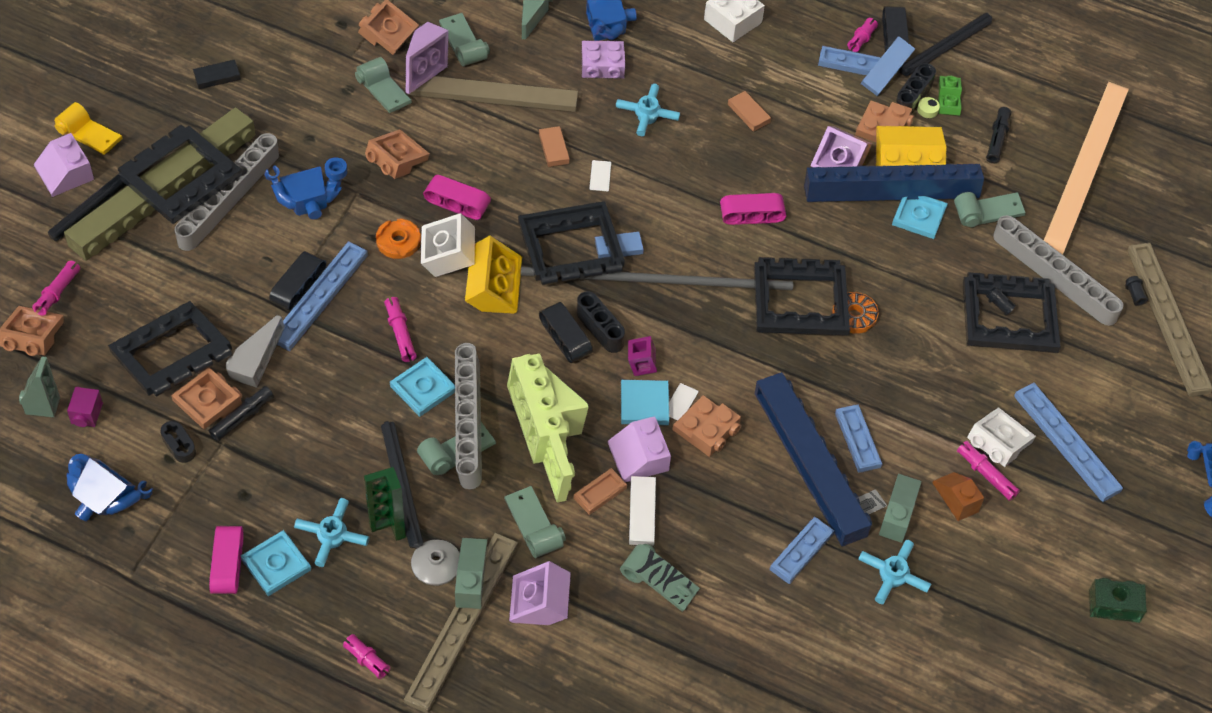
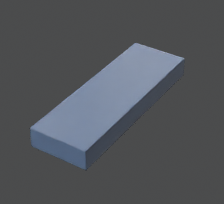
[861,36,915,96]
[818,46,880,75]
[835,405,882,473]
[770,516,834,584]

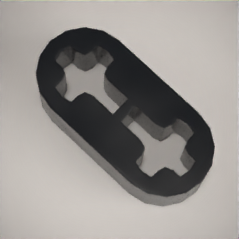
[160,421,196,463]

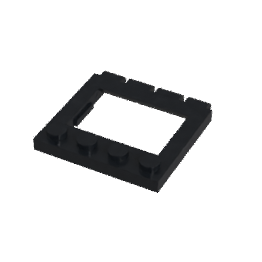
[117,125,243,224]
[518,201,625,285]
[754,257,850,336]
[963,272,1061,353]
[108,301,232,397]

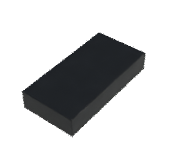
[193,59,241,89]

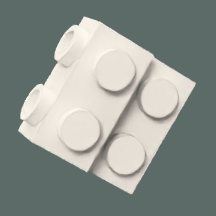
[967,407,1036,467]

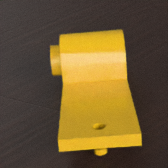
[54,102,123,155]

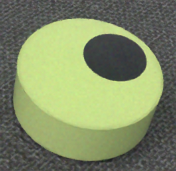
[917,97,940,118]

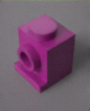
[628,336,657,376]

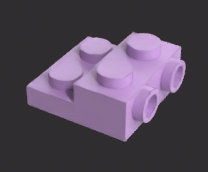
[582,41,625,78]

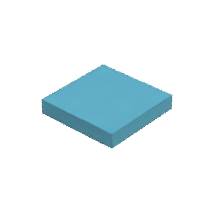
[892,196,948,239]
[390,357,455,417]
[621,380,669,425]
[241,530,311,596]

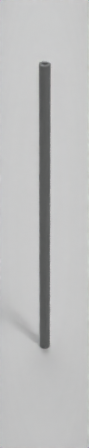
[521,267,793,290]

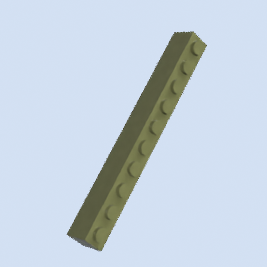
[64,107,256,261]

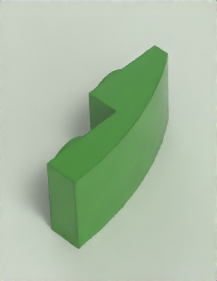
[938,76,962,116]

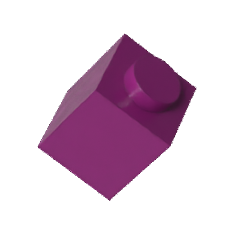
[67,387,103,427]

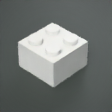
[704,0,765,42]
[421,213,475,277]

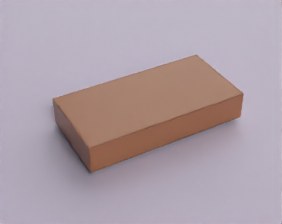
[728,91,771,132]
[539,126,569,167]
[574,468,627,515]

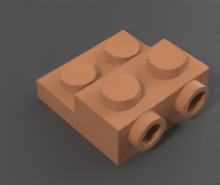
[358,0,419,55]
[855,101,914,142]
[365,130,430,179]
[0,306,64,356]
[171,368,242,429]
[672,395,741,457]

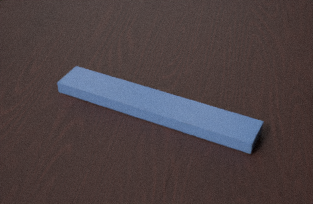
[277,241,368,351]
[1014,383,1123,502]

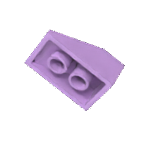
[406,22,448,94]

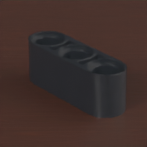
[882,6,909,52]
[896,63,936,115]
[269,251,326,311]
[577,291,625,353]
[539,302,593,363]

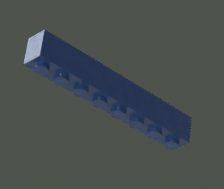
[804,164,984,202]
[754,372,872,547]

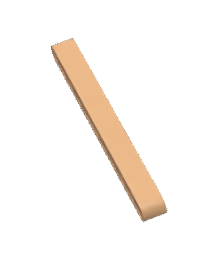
[1044,82,1129,255]

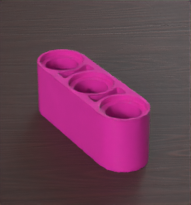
[423,175,491,220]
[720,193,786,225]
[209,526,243,594]

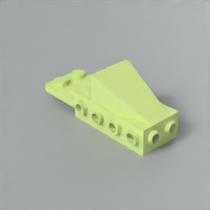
[507,354,588,502]

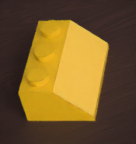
[876,126,946,166]
[465,236,522,314]

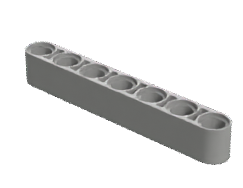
[175,133,279,251]
[993,215,1123,326]
[455,343,482,489]

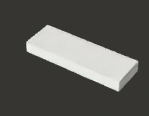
[629,476,656,546]

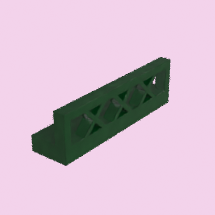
[364,467,406,541]

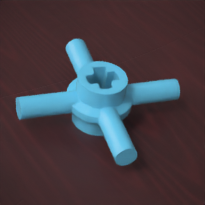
[616,84,680,136]
[294,498,369,567]
[858,540,931,604]

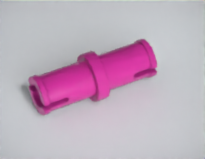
[847,18,878,52]
[343,634,390,679]

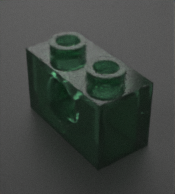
[1089,578,1147,623]

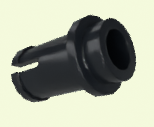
[1125,276,1148,306]
[986,287,1016,315]

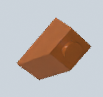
[933,472,984,521]

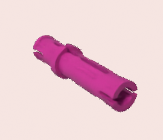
[32,261,80,316]
[384,297,417,362]
[957,441,1020,501]

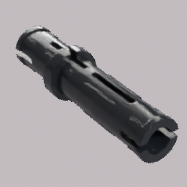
[986,107,1012,164]
[208,386,274,442]

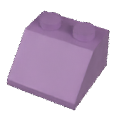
[811,126,872,167]
[34,133,94,197]
[608,416,671,482]
[509,561,570,625]

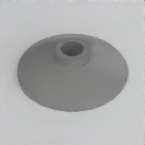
[411,540,460,586]

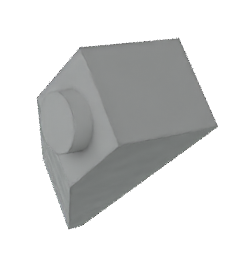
[226,315,285,387]

